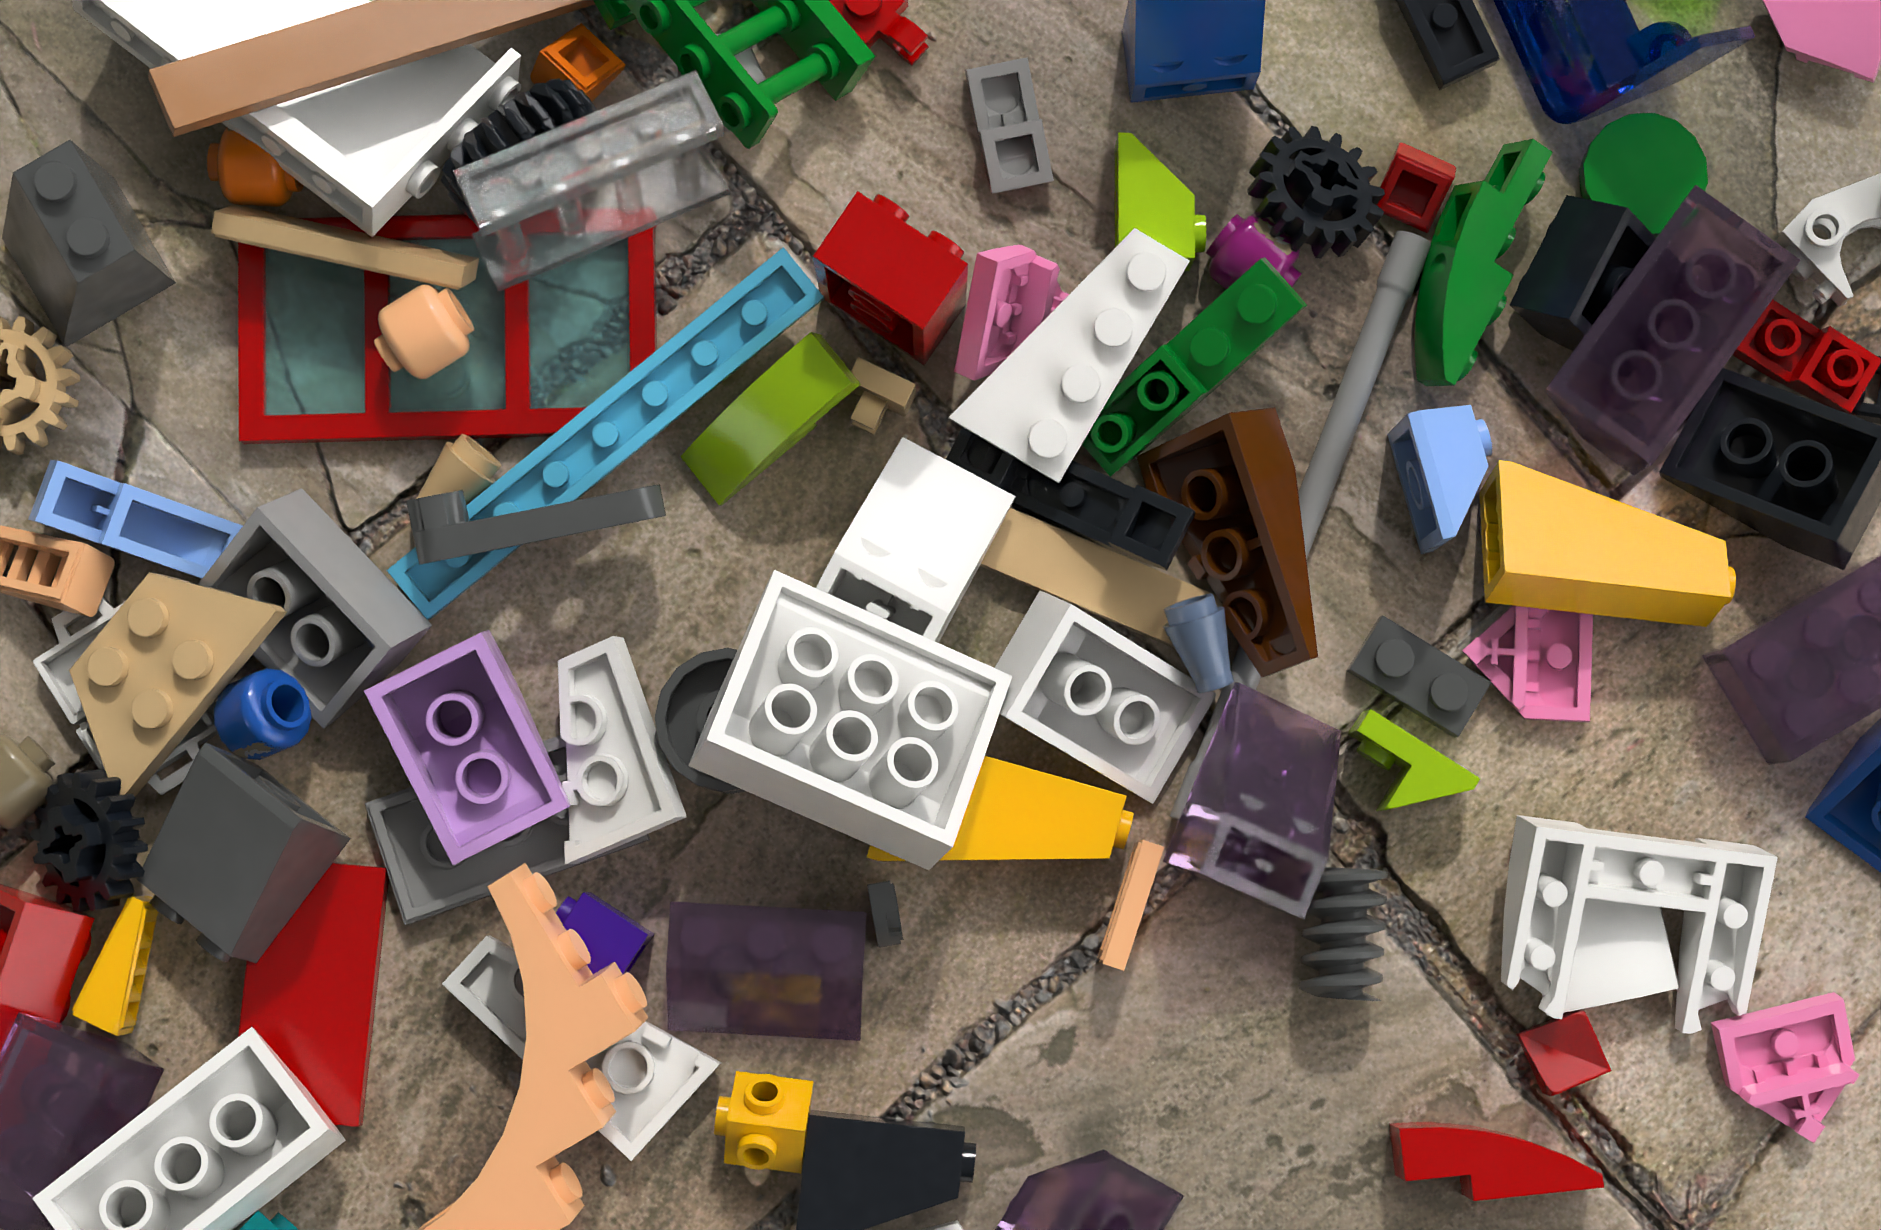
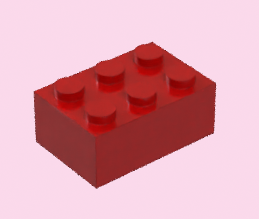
[813,191,968,365]

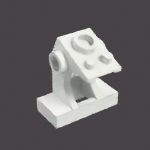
[1776,173,1881,307]

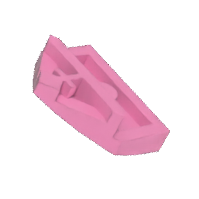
[1762,0,1881,83]
[954,245,1069,381]
[1462,606,1593,723]
[1711,992,1859,1143]

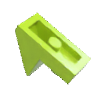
[1348,709,1481,812]

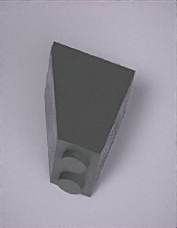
[2,140,176,347]
[137,742,351,963]

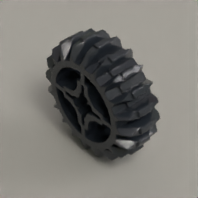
[441,78,605,226]

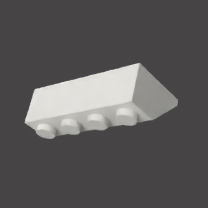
[32,1027,346,1230]

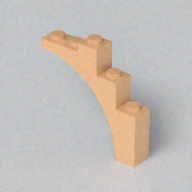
[418,863,648,1230]

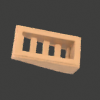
[0,525,115,617]

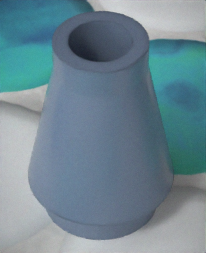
[1163,593,1234,693]

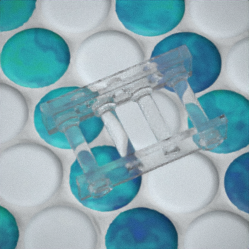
[453,70,730,292]

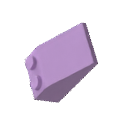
[364,630,571,865]

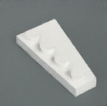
[948,228,1190,483]
[442,935,721,1161]

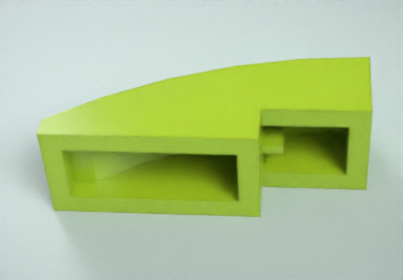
[680,332,861,506]

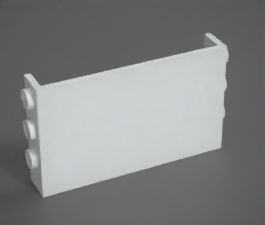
[72,0,521,237]

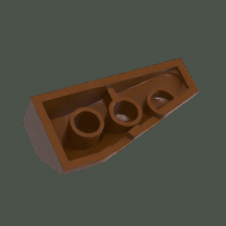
[1136,407,1318,677]

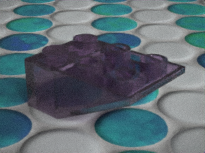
[1163,682,1341,919]

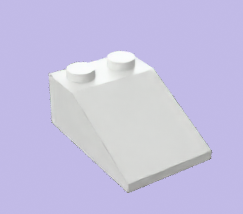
[995,590,1217,804]

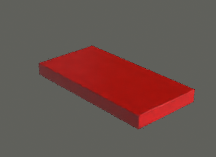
[238,863,389,1127]

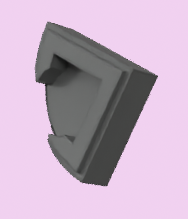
[867,881,904,948]

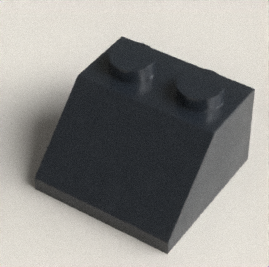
[1510,195,1685,378]

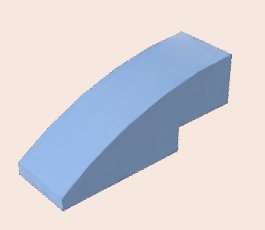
[28,460,243,579]

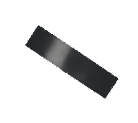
[946,427,1196,570]

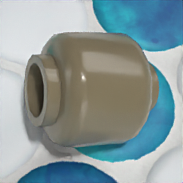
[0,734,55,829]

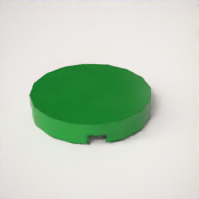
[1579,113,1708,238]

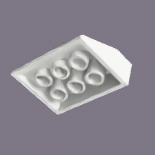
[688,570,1012,870]

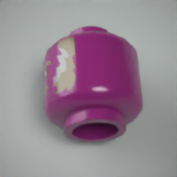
[1206,213,1302,289]

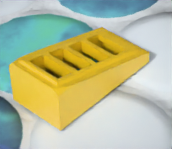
[72,896,158,1036]

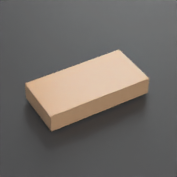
[1097,840,1164,971]

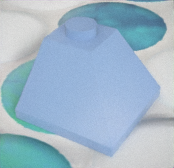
[1387,405,1492,554]

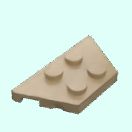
[69,572,287,797]

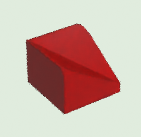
[1516,1010,1612,1096]

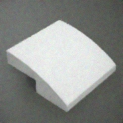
[1542,898,1679,1016]

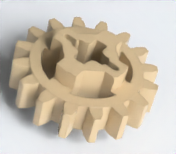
[0,316,81,455]

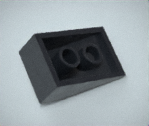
[1659,366,1881,570]

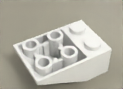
[816,437,1016,643]

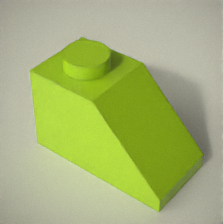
[1114,132,1206,271]

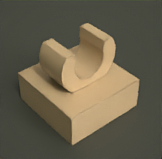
[851,357,916,435]

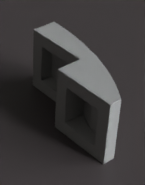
[965,57,1054,194]

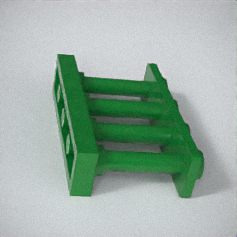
[623,0,876,149]

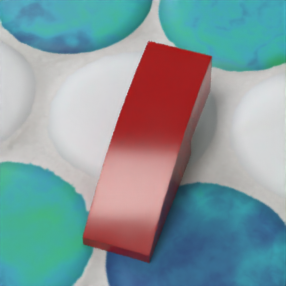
[1389,1122,1604,1201]

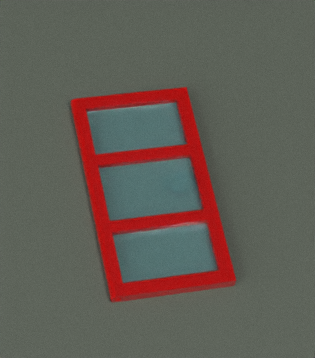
[238,209,658,444]

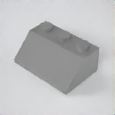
[198,488,432,729]

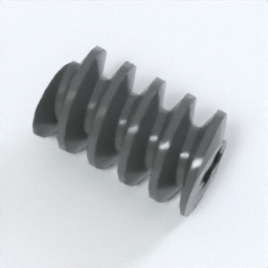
[1299,867,1388,1001]

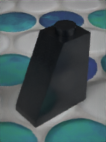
[796,1110,976,1230]

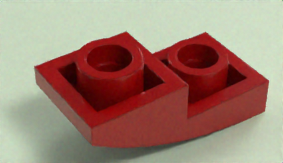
[1728,296,1881,414]

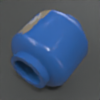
[214,669,312,760]

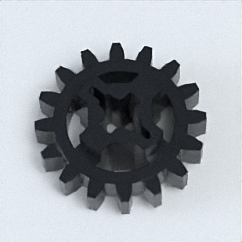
[1247,126,1385,259]
[30,769,148,912]

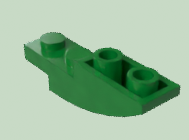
[1414,139,1553,387]
[1082,257,1307,477]

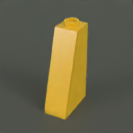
[1479,460,1736,627]
[866,756,1134,862]

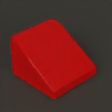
[1377,142,1456,233]

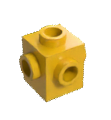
[714,1071,814,1174]

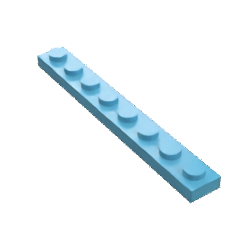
[386,247,825,620]

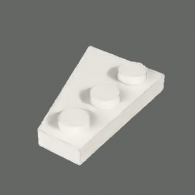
[558,636,687,864]

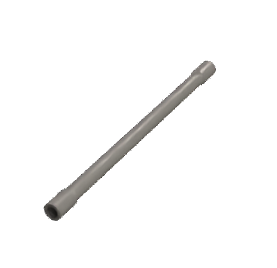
[1170,231,1431,830]

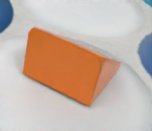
[530,23,626,102]

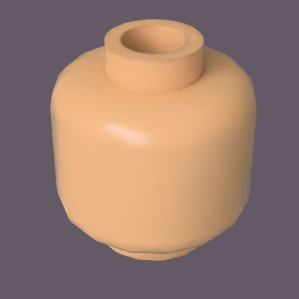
[374,284,475,379]

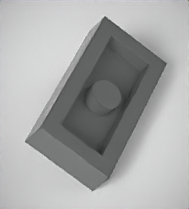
[1346,615,1492,738]

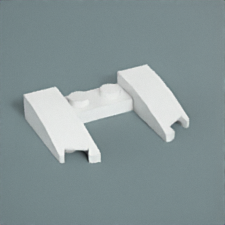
[1501,815,1778,1034]

